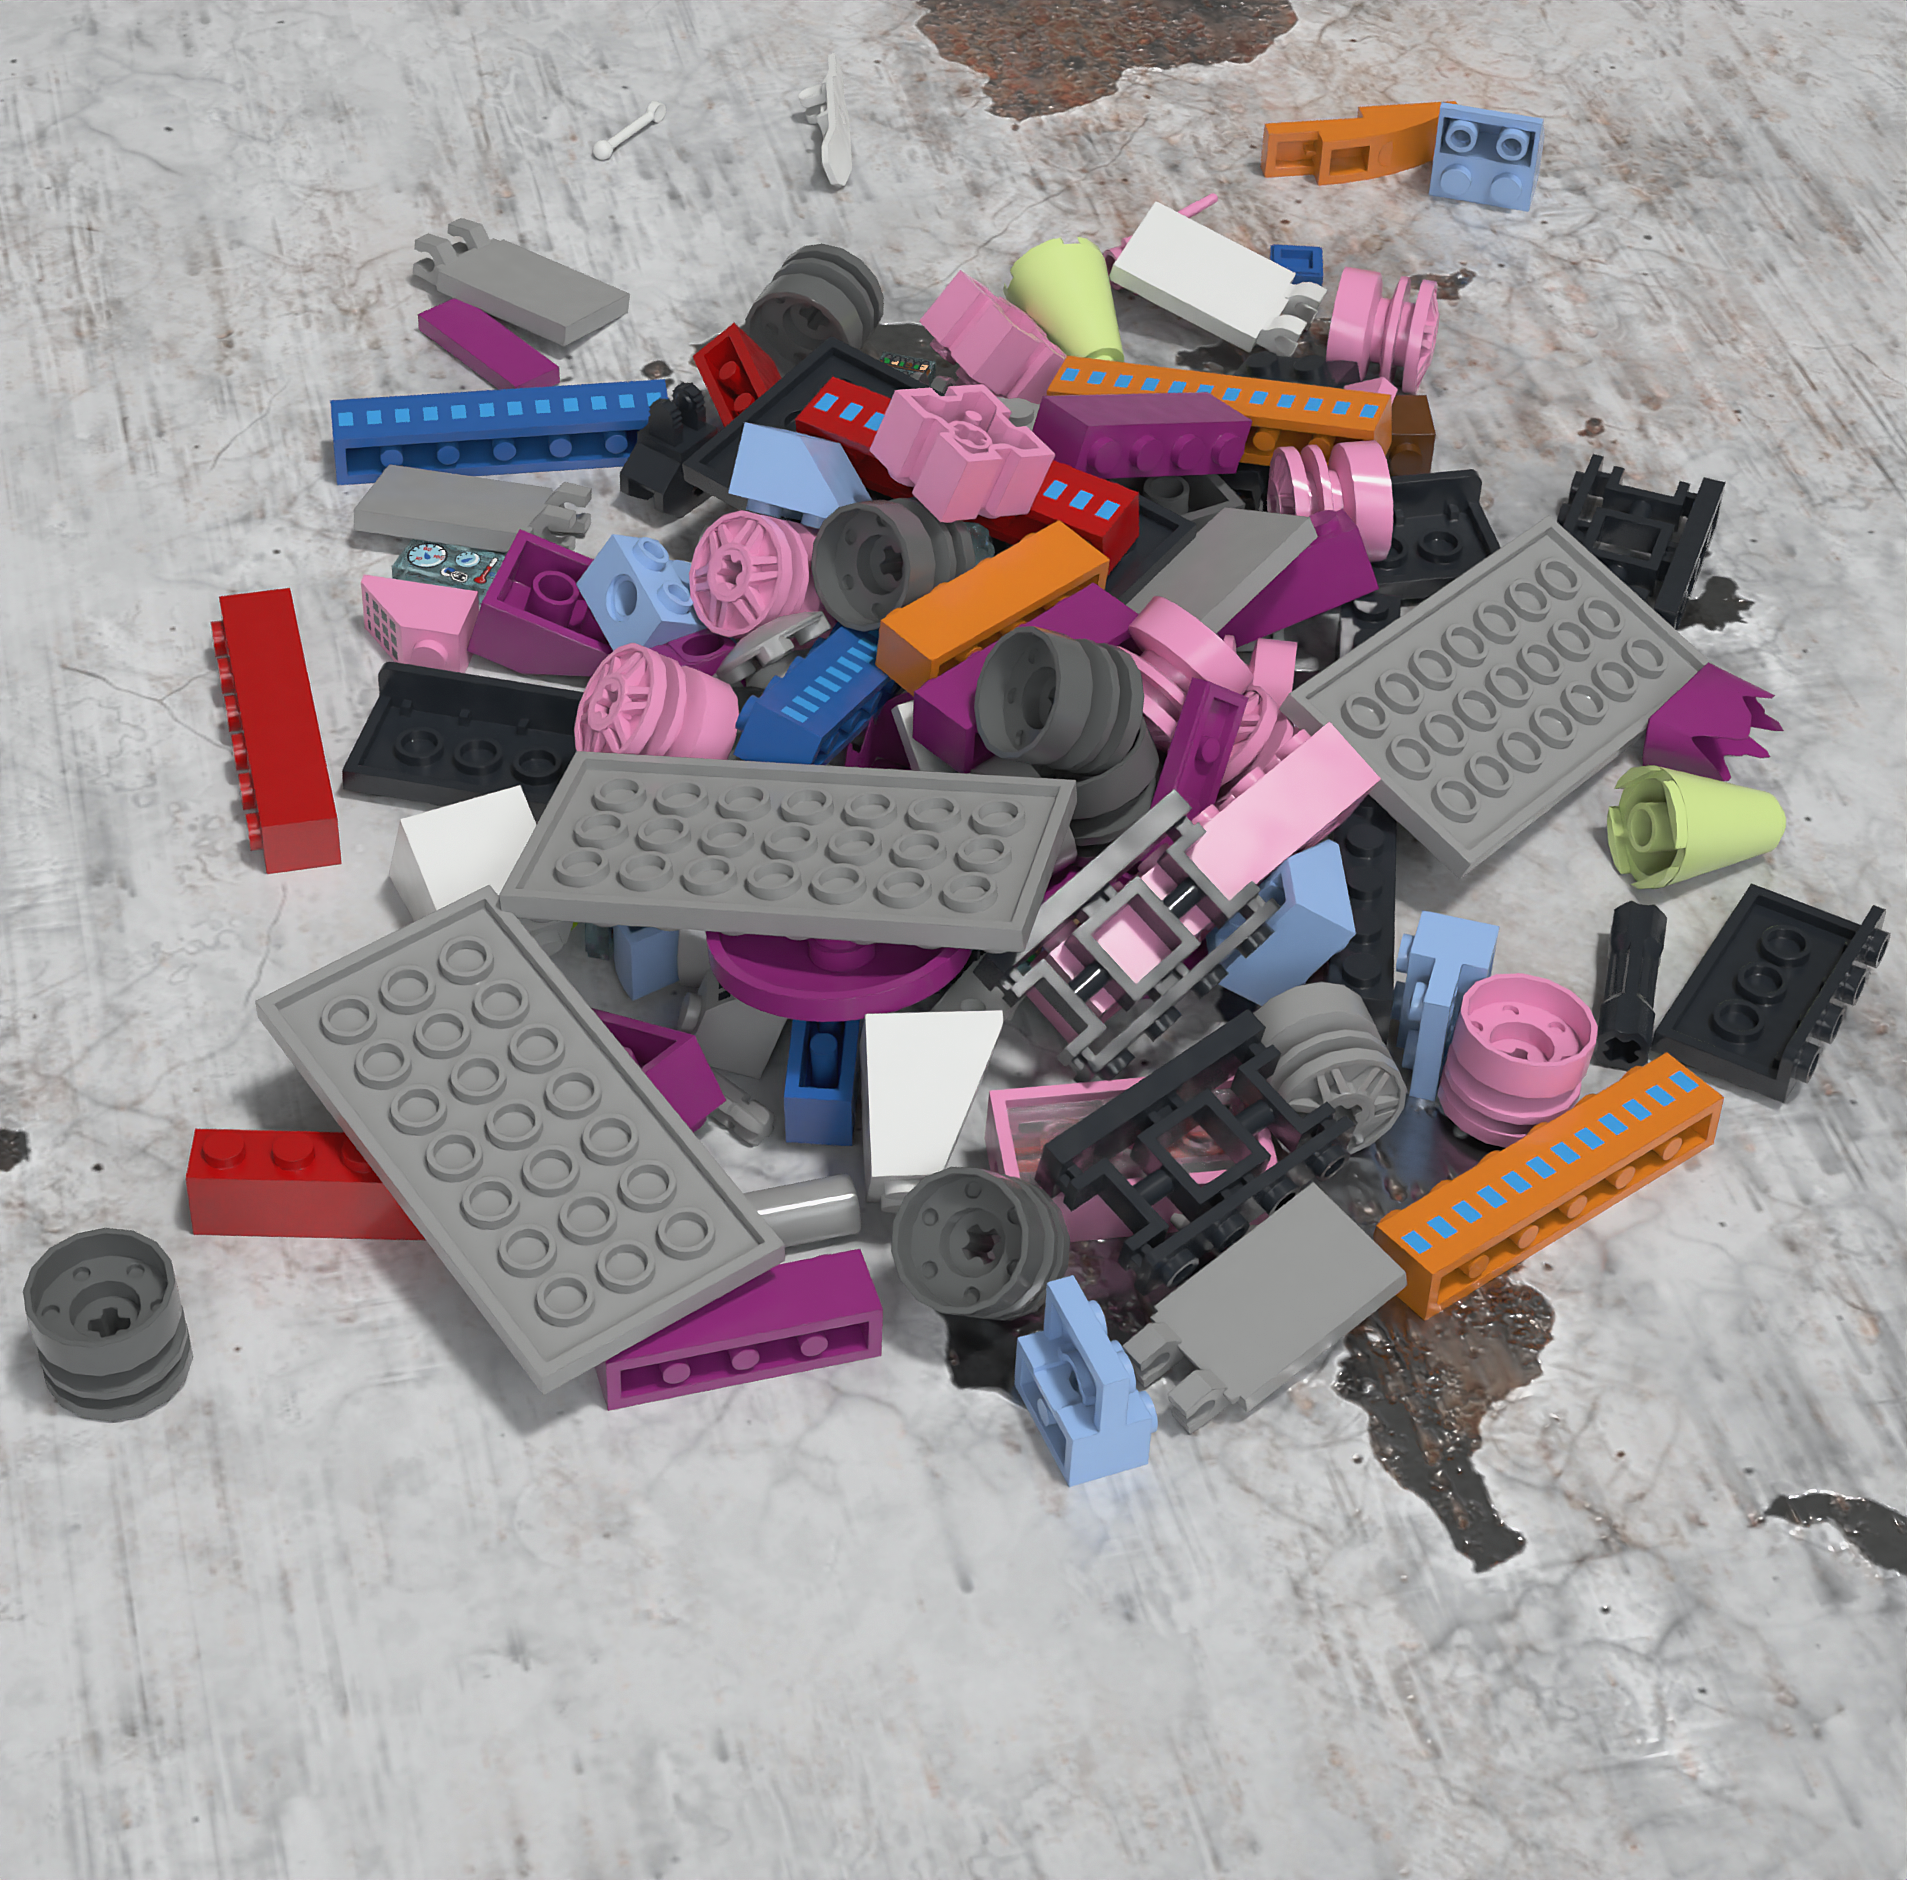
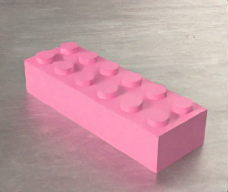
[1026,722,1381,1043]

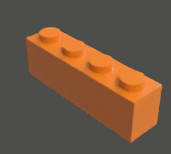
[875,520,1110,697]

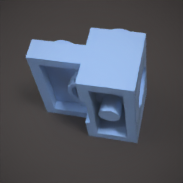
[576,534,737,651]
[1391,910,1500,1101]
[1014,1275,1158,1487]

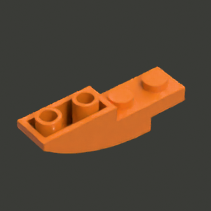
[1260,101,1458,186]

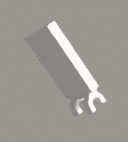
[1109,201,1327,357]

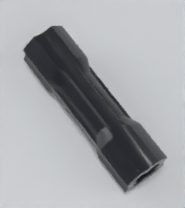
[1593,900,1667,1071]

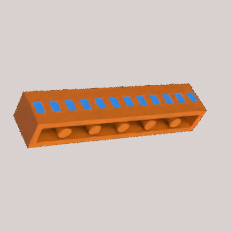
[1046,356,1392,467]
[1373,1052,1724,1321]

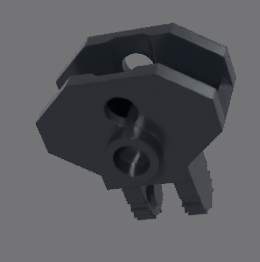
[620,382,717,518]

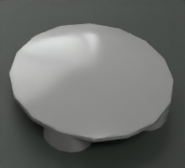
[716,611,832,686]

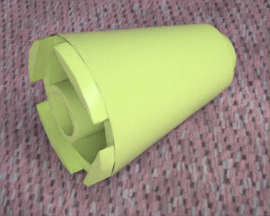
[1003,237,1124,362]
[1607,765,1786,889]

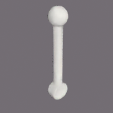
[593,101,666,160]

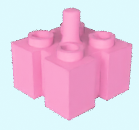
[919,270,1067,404]
[869,384,1055,523]

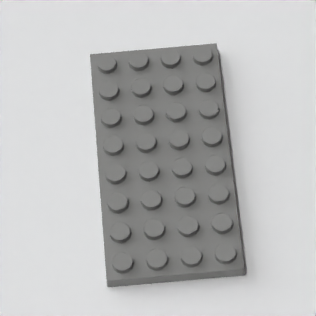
[1279,515,1714,879]
[499,751,1077,954]
[255,884,785,1395]

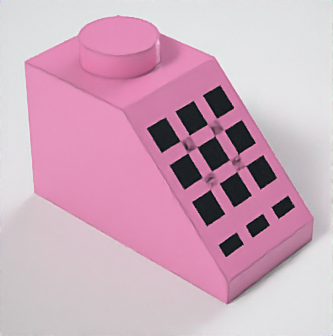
[361,574,479,673]

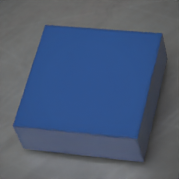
[1269,244,1323,287]

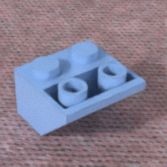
[1429,102,1545,212]
[728,422,872,529]
[1206,839,1356,1006]

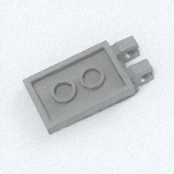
[413,218,630,346]
[354,464,592,553]
[1126,507,1318,634]
[1122,1182,1407,1435]

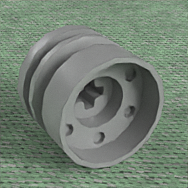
[1253,982,1407,1155]

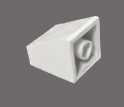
[389,785,573,956]
[859,1010,1003,1213]

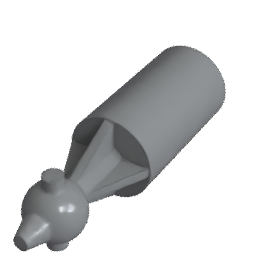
[743,1173,861,1248]

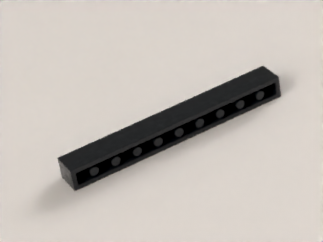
[1323,592,1401,1047]

